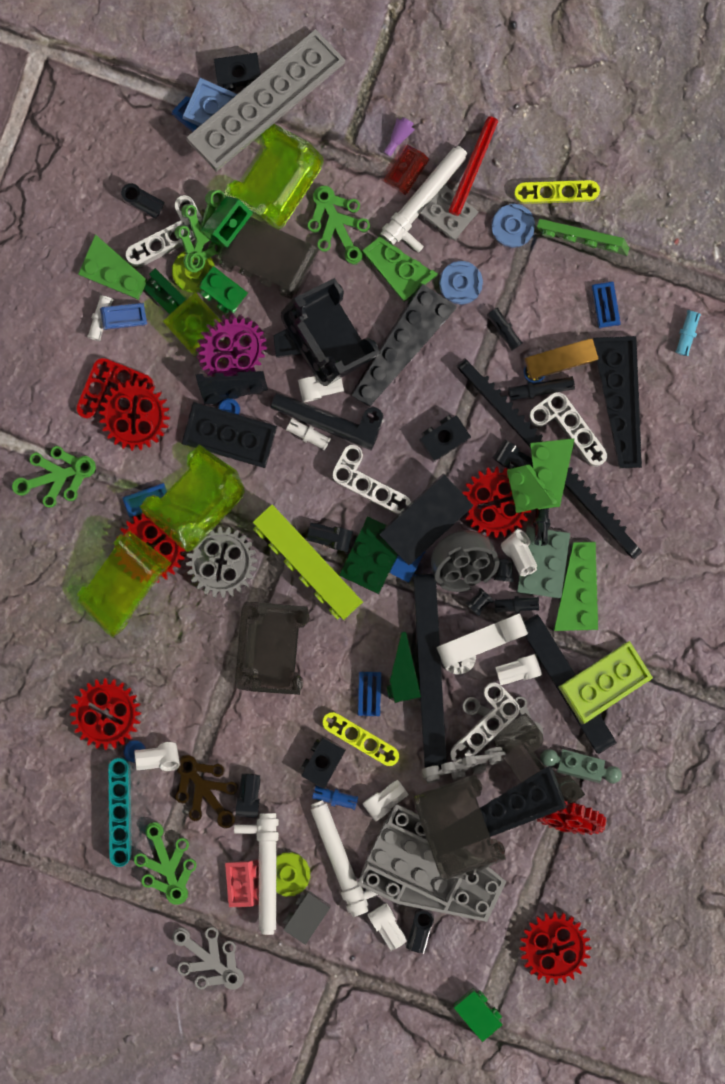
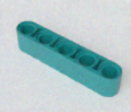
[108,757,132,867]

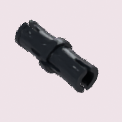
[486,307,523,351]
[533,508,551,546]
[495,596,539,614]

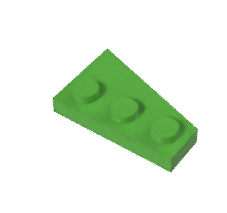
[78,234,147,300]
[362,237,438,302]
[530,438,575,509]

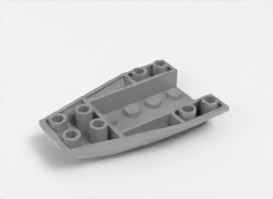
[358,804,506,922]

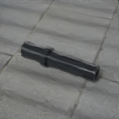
[508,376,575,401]

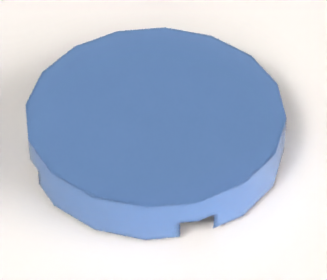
[491,203,535,248]
[439,261,483,305]

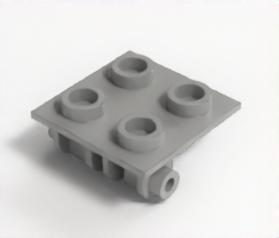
[420,185,478,241]

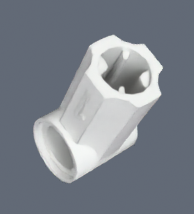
[298,376,344,402]
[501,529,537,576]
[495,654,542,685]
[134,742,180,771]
[362,779,409,822]
[367,903,407,951]

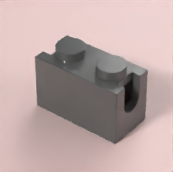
[283,891,331,945]

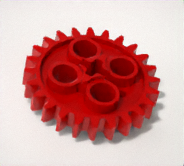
[99,379,171,451]
[462,466,531,538]
[115,512,187,584]
[70,678,142,750]
[537,801,606,835]
[519,911,592,985]

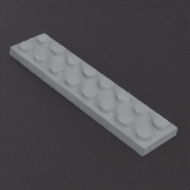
[186,29,345,172]

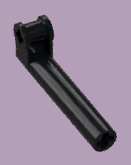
[271,392,384,451]

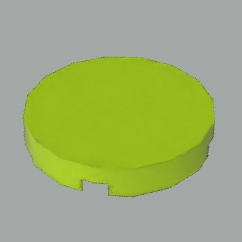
[172,251,215,293]
[276,852,311,897]

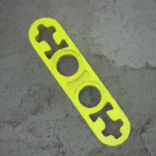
[514,180,600,204]
[323,712,399,766]

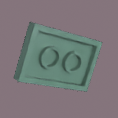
[517,527,570,598]

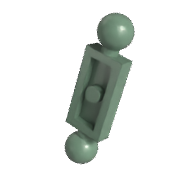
[540,749,622,784]

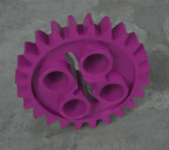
[196,314,267,377]

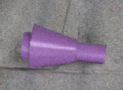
[384,117,415,156]

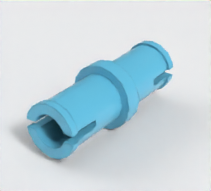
[675,310,701,356]

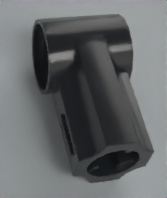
[121,183,165,219]
[492,440,533,469]
[306,522,353,552]
[235,773,261,818]
[406,908,434,953]

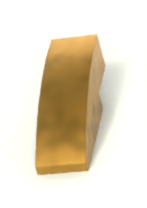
[524,339,598,380]

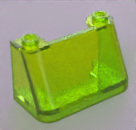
[224,124,324,230]
[140,445,245,551]
[76,531,171,638]

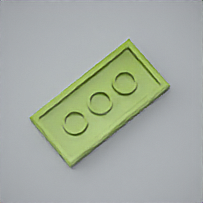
[559,641,653,724]

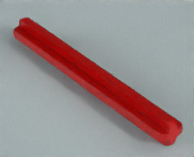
[448,116,498,216]

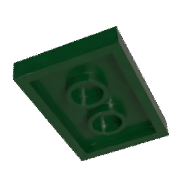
[339,516,398,594]

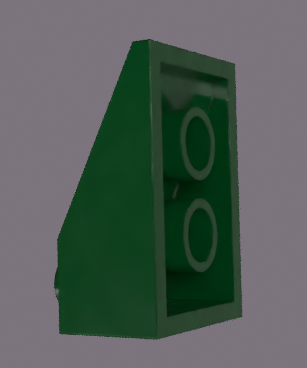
[386,631,421,703]

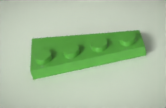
[537,219,629,256]
[554,542,598,631]

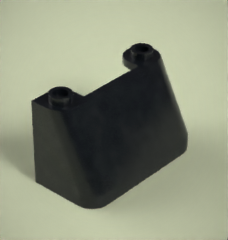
[281,278,381,386]

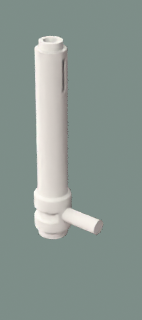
[380,146,467,253]
[311,801,378,917]
[234,813,279,935]

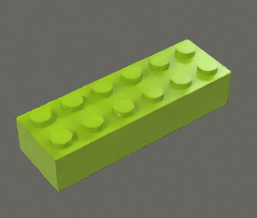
[253,504,363,620]

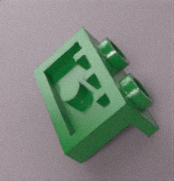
[197,266,248,314]

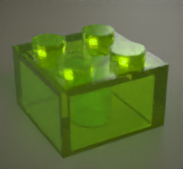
[162,292,222,357]

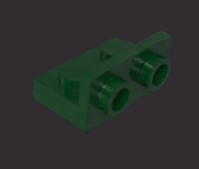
[144,268,188,317]

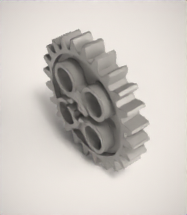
[186,527,258,598]

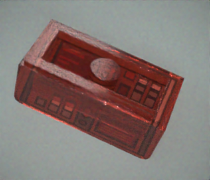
[383,144,429,195]

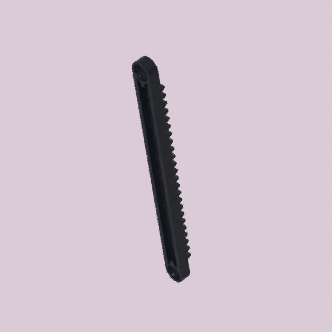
[456,358,642,560]

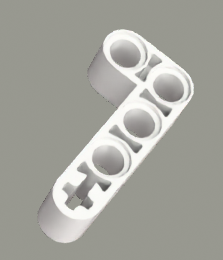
[126,195,202,268]
[529,392,607,467]
[333,445,411,515]
[436,614,528,668]
[450,682,520,762]

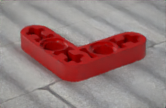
[76,358,154,419]

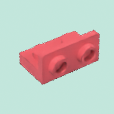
[225,860,259,907]

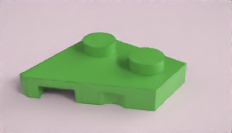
[507,465,557,513]

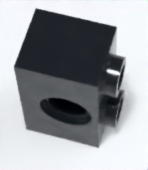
[214,52,261,91]
[419,415,471,462]
[300,736,346,789]

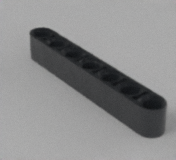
[524,614,617,755]

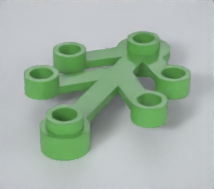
[308,186,370,265]
[175,190,225,272]
[12,446,96,508]
[134,822,197,905]

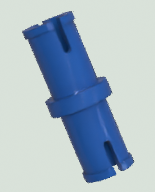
[312,785,358,810]

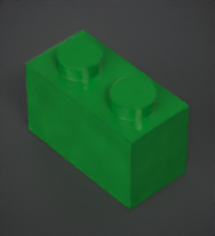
[200,196,253,247]
[453,988,503,1042]

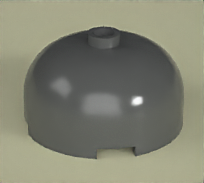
[431,530,499,592]

